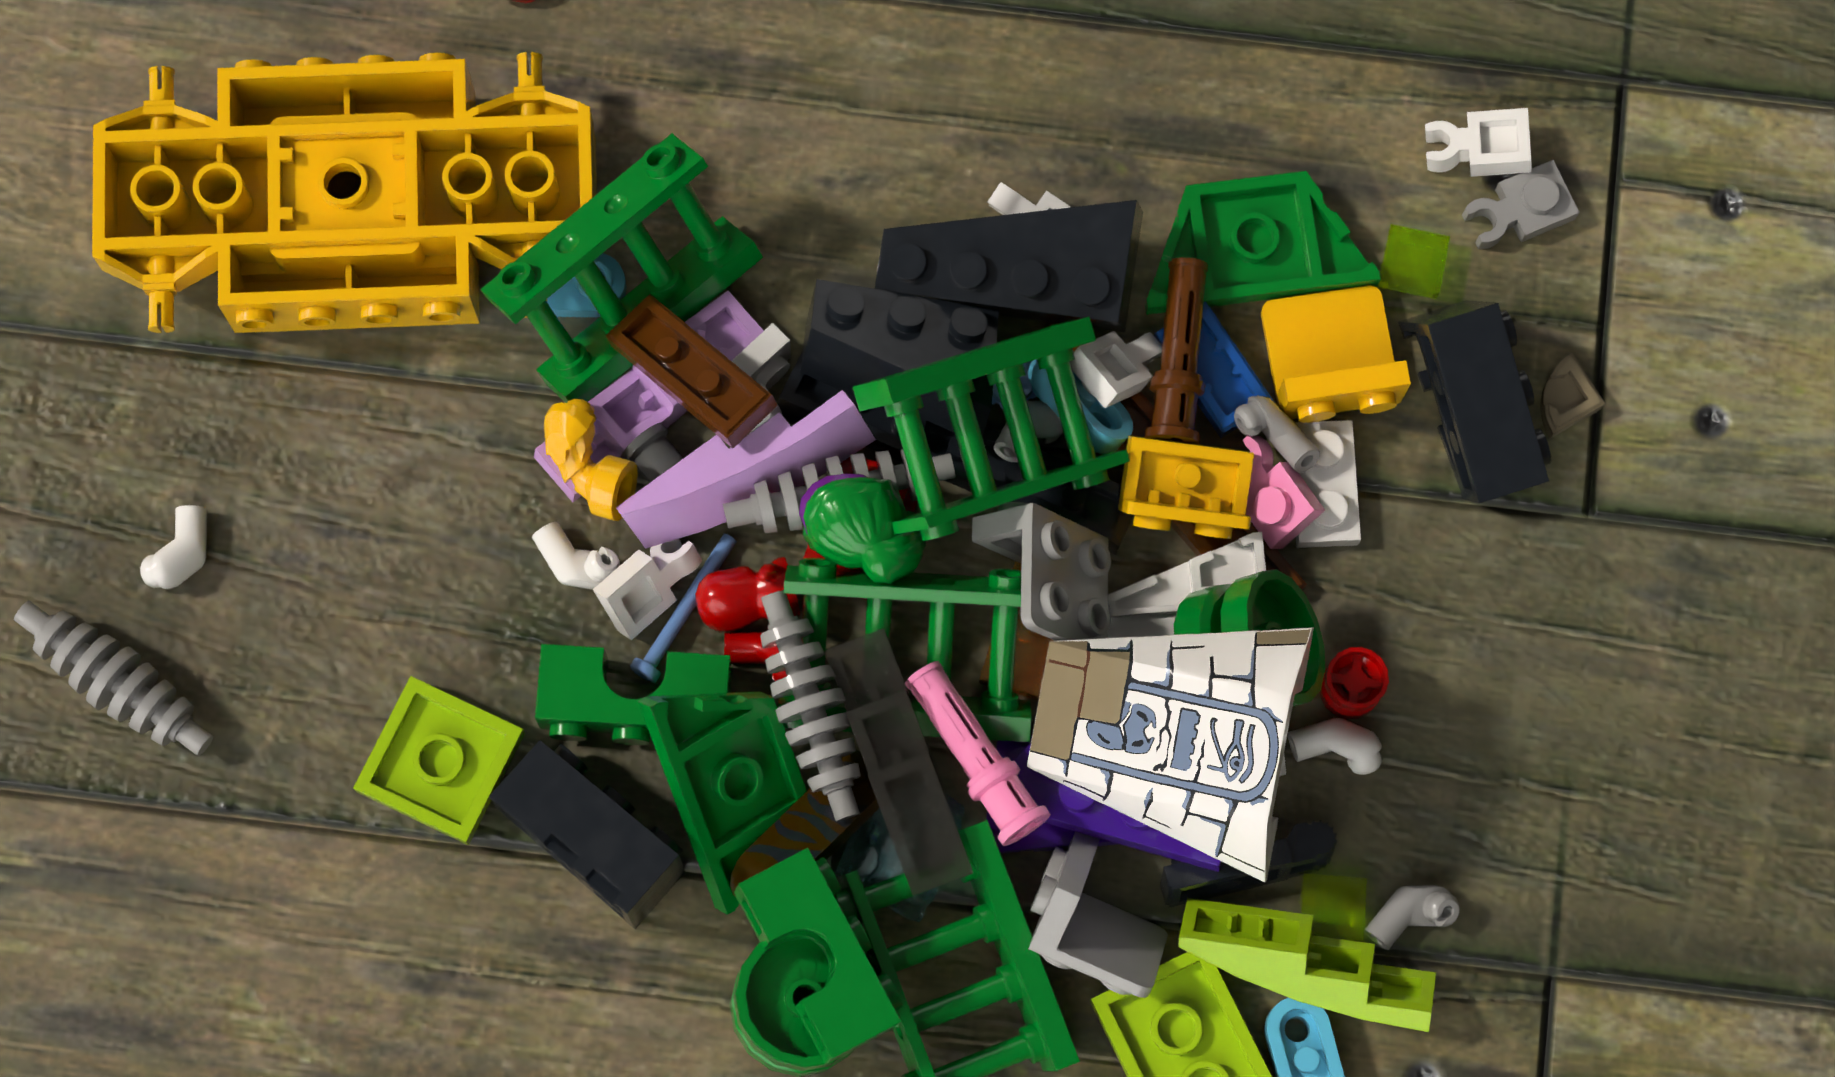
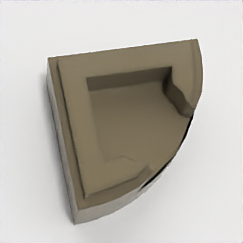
[1540,353,1605,439]

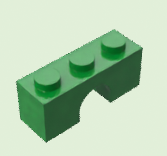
[535,644,732,745]
[734,848,903,1065]

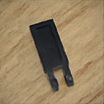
[1160,820,1337,908]

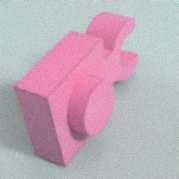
[1243,436,1325,549]

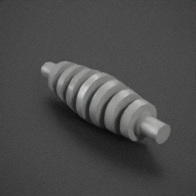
[723,449,955,533]
[760,590,861,822]
[14,601,214,756]

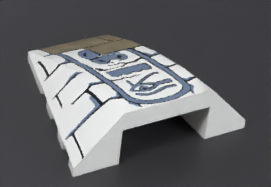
[1027,627,1314,882]

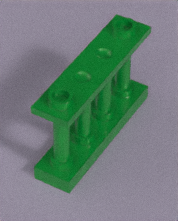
[480,133,763,403]
[853,317,1130,541]
[778,558,1031,742]
[834,820,1080,1077]

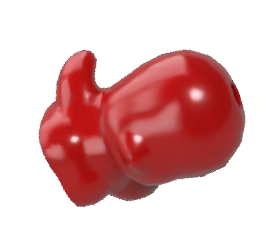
[695,556,801,633]

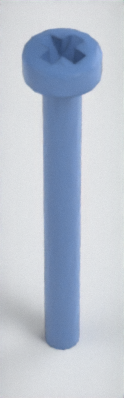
[630,533,737,683]

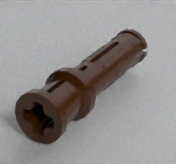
[1144,257,1209,445]

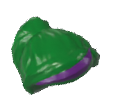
[799,474,926,584]

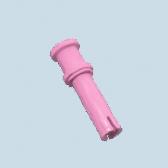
[905,661,1051,846]

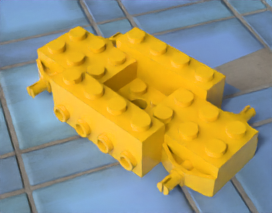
[92,52,597,333]

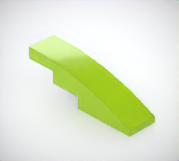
[1178,898,1436,1032]

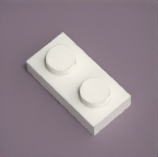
[1295,420,1361,548]

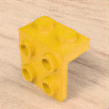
[1261,285,1411,423]

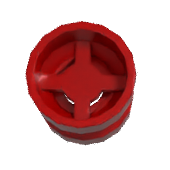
[1320,647,1389,719]

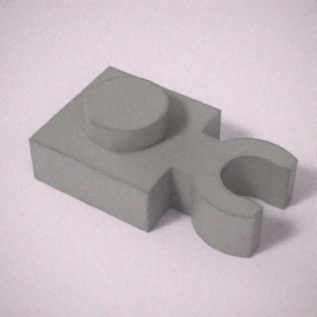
[1462,160,1580,249]

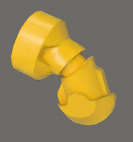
[544,399,638,521]

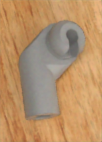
[1234,395,1320,473]
[1364,885,1460,950]

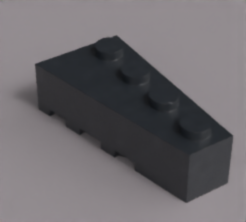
[874,200,1143,332]

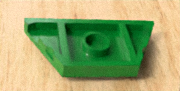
[1145,171,1381,315]
[638,692,807,915]

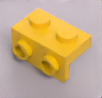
[1118,435,1254,539]

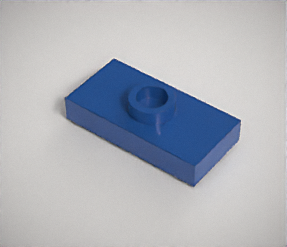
[1154,302,1274,438]

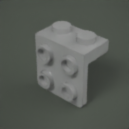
[972,502,1111,641]
[1028,832,1168,998]

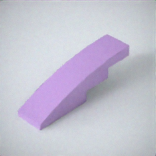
[534,291,764,502]
[616,390,876,549]

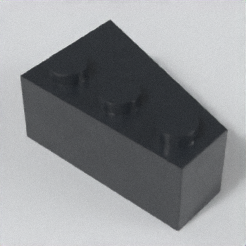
[800,279,999,436]
[1398,300,1551,504]
[489,740,685,929]

